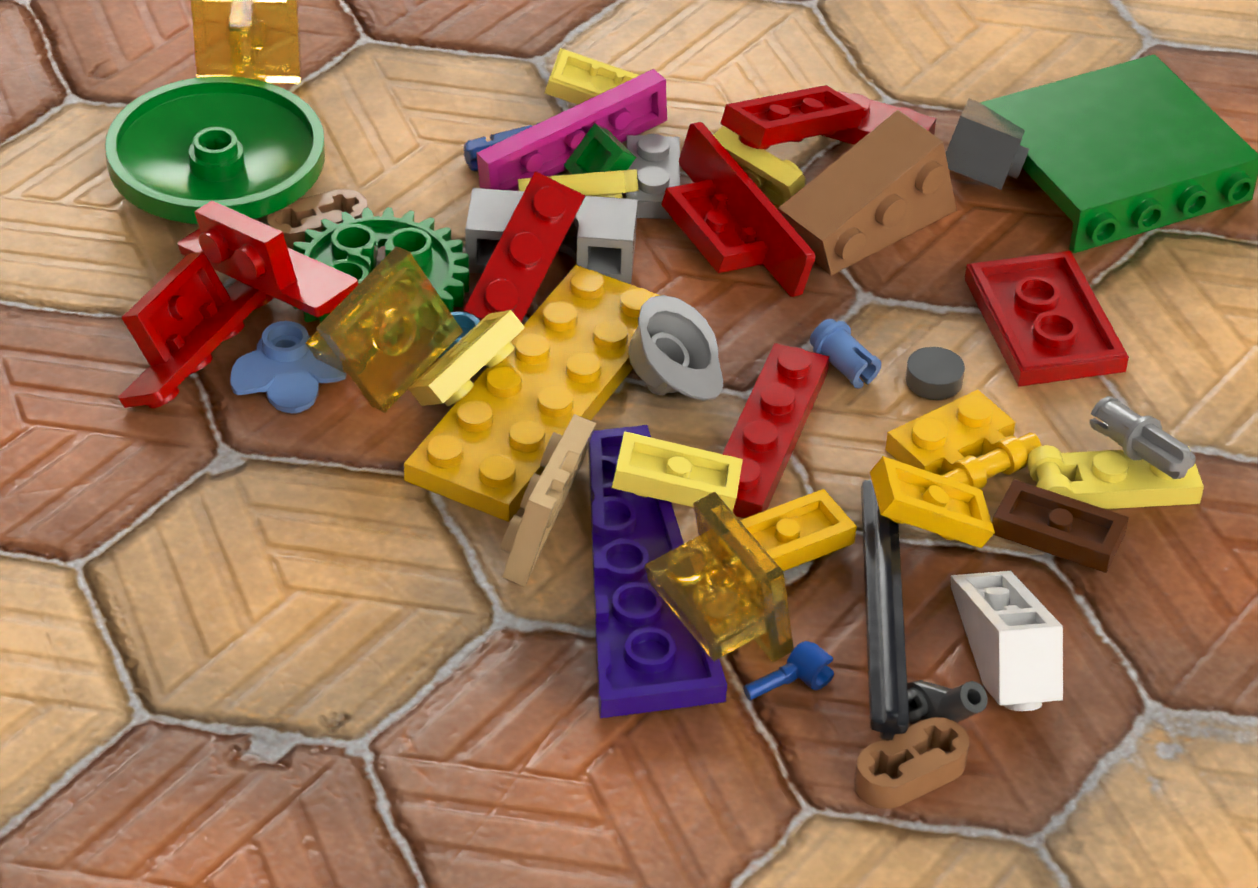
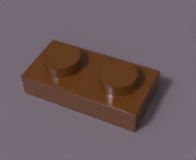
[992,479,1129,573]

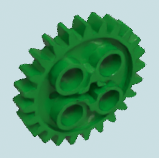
[293,207,469,344]

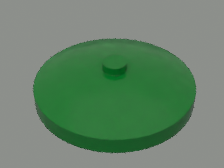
[105,76,325,224]

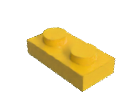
[870,456,995,548]
[718,489,857,584]

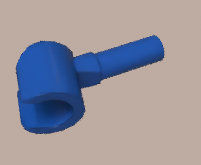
[743,641,834,700]

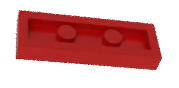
[720,85,865,149]
[463,171,585,323]

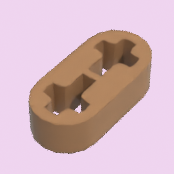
[267,189,368,250]
[854,717,969,809]

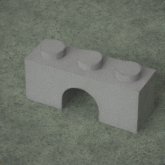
[465,188,638,284]

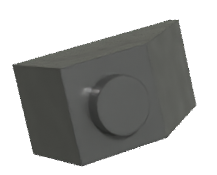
[946,98,1029,190]

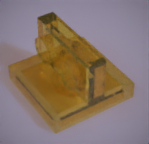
[191,0,302,83]
[305,246,463,413]
[645,492,794,662]

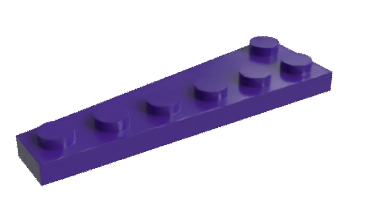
[588,425,727,718]

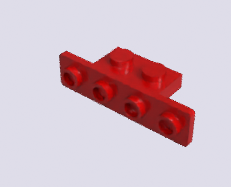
[661,122,816,297]
[177,201,360,317]
[118,251,274,409]

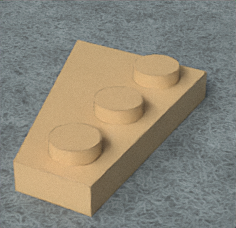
[500,414,596,587]

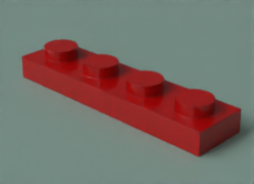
[722,343,830,519]

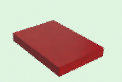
[965,251,1129,387]

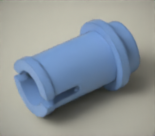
[810,319,881,388]

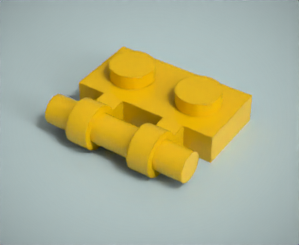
[885,389,1042,489]

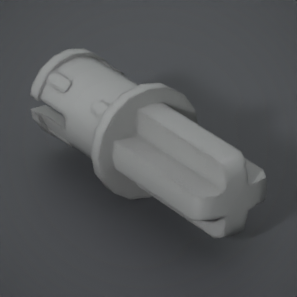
[1090,396,1196,479]

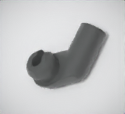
[907,680,988,724]

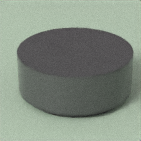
[905,347,965,400]

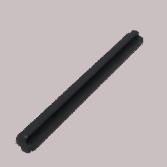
[861,480,909,740]

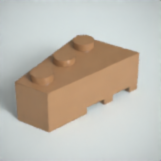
[778,110,957,275]

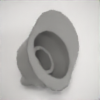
[628,295,723,401]

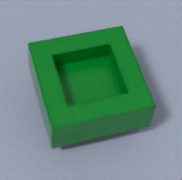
[564,123,636,174]

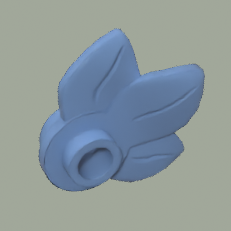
[230,321,347,414]

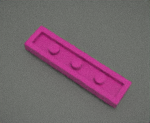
[476,69,667,191]

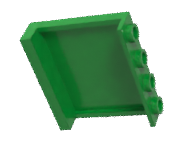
[980,54,1258,254]

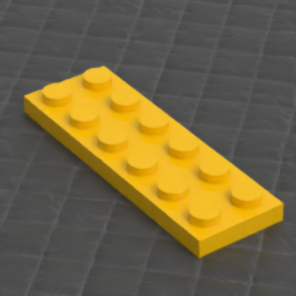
[404,265,660,522]

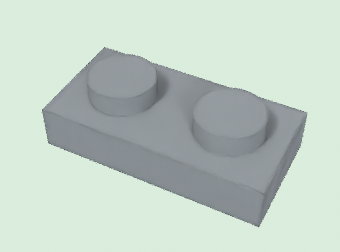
[625,134,680,219]

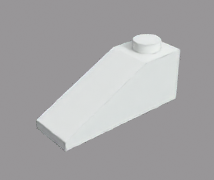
[951,571,1063,711]

